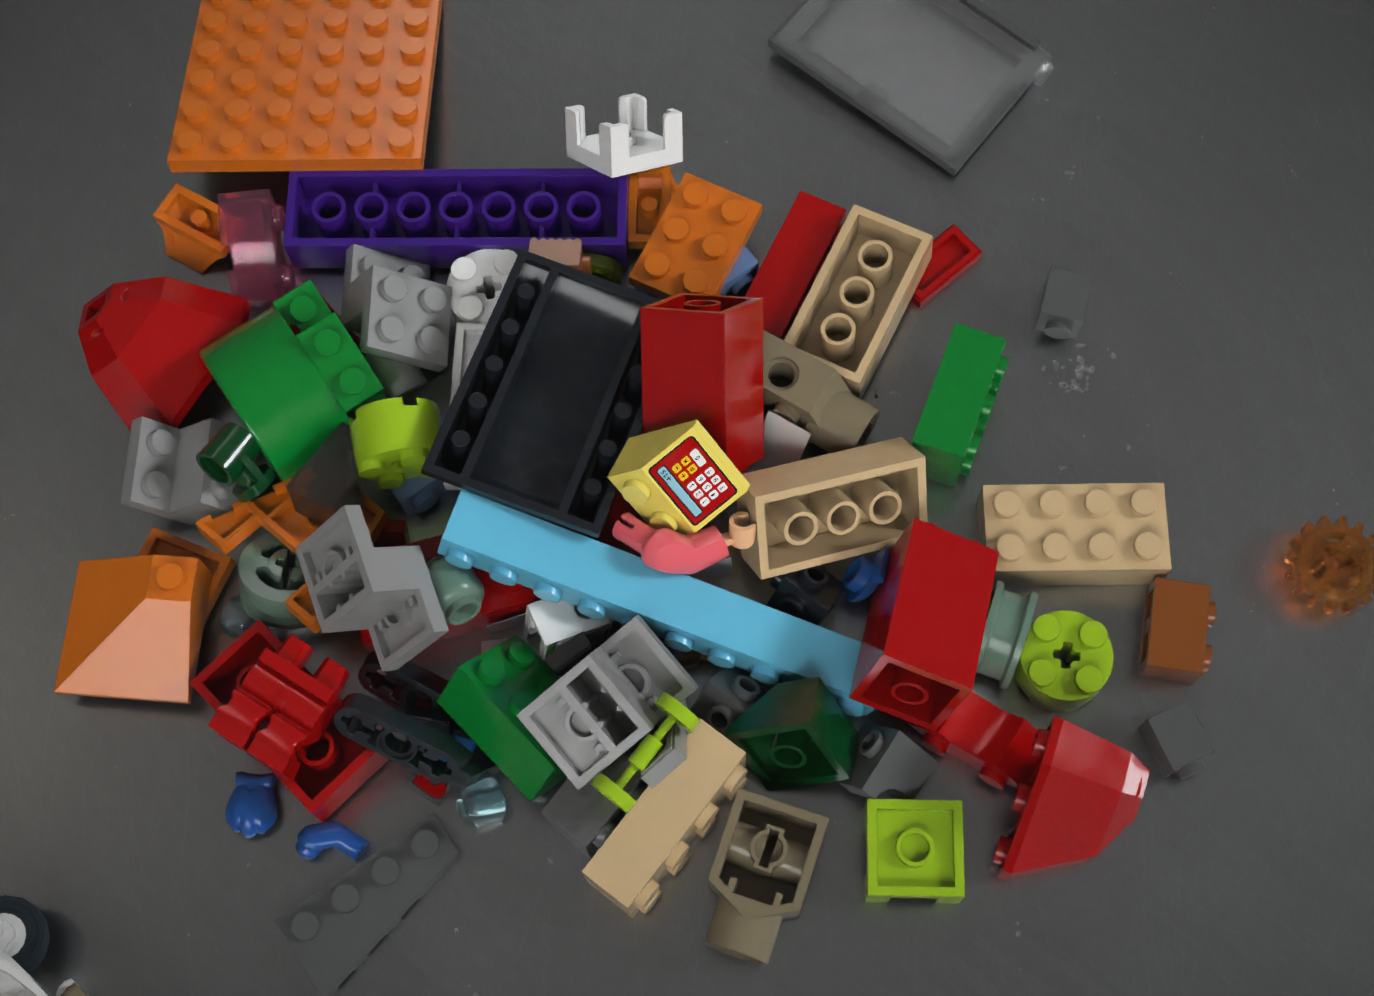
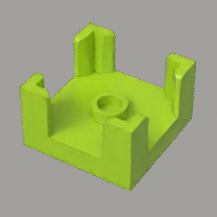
[864,799,965,904]

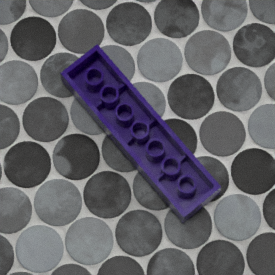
[283,168,629,268]

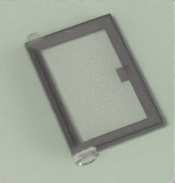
[768,0,1054,176]

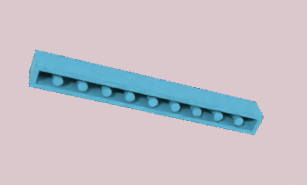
[437,489,875,717]

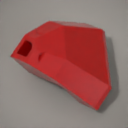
[78,276,251,432]
[992,716,1150,880]

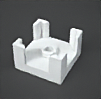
[565,93,683,178]

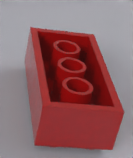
[189,619,389,822]

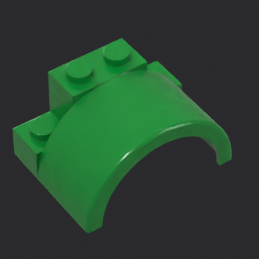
[199,280,387,481]

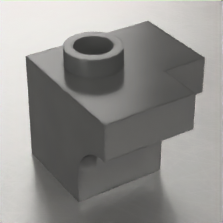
[839,722,938,800]

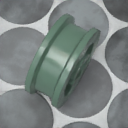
[238,532,307,629]
[976,580,1038,690]

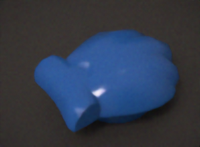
[842,546,891,602]
[225,771,278,838]

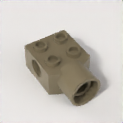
[763,330,880,453]
[704,788,829,966]

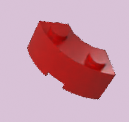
[909,691,1038,789]

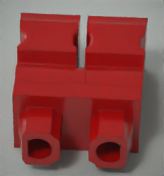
[208,634,350,783]

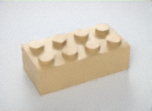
[784,204,933,399]
[737,437,928,580]
[976,483,1172,586]
[582,718,748,918]

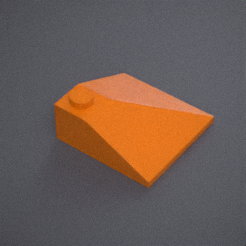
[54,555,213,704]

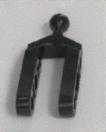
[334,650,550,796]

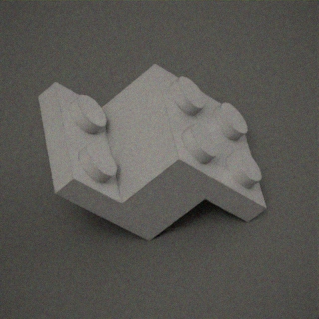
[341,244,452,372]
[120,416,280,529]
[295,505,449,672]
[516,614,699,790]

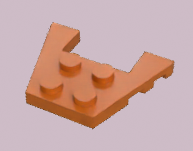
[195,462,388,634]

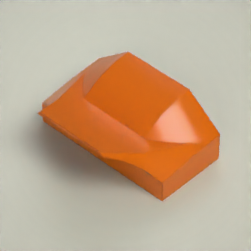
[628,166,678,249]
[153,183,249,274]

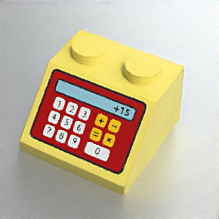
[607,420,750,535]

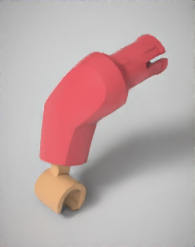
[612,511,756,574]

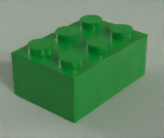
[911,322,1010,488]
[437,634,567,802]

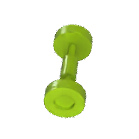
[590,691,701,814]

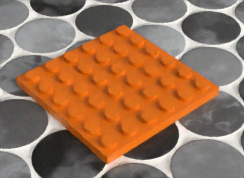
[167,0,443,172]

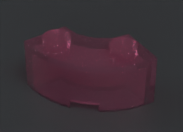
[218,189,296,310]

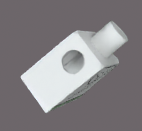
[523,599,615,668]

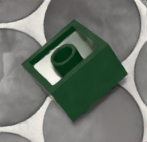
[725,677,859,790]

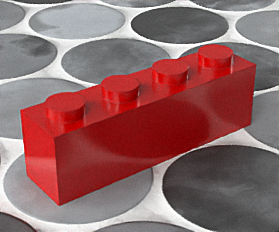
[745,190,847,341]

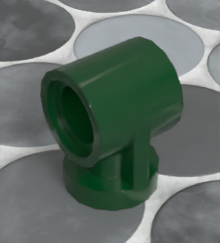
[196,422,275,503]

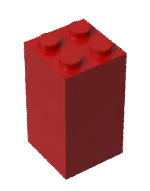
[640,293,764,472]
[849,518,999,732]

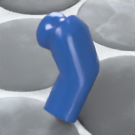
[296,820,369,861]

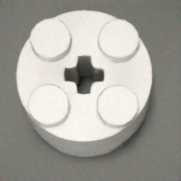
[446,249,518,323]

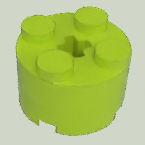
[349,397,441,489]
[1014,610,1114,713]

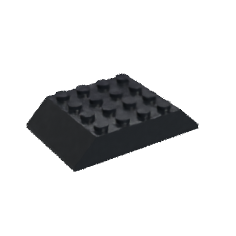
[421,249,660,538]

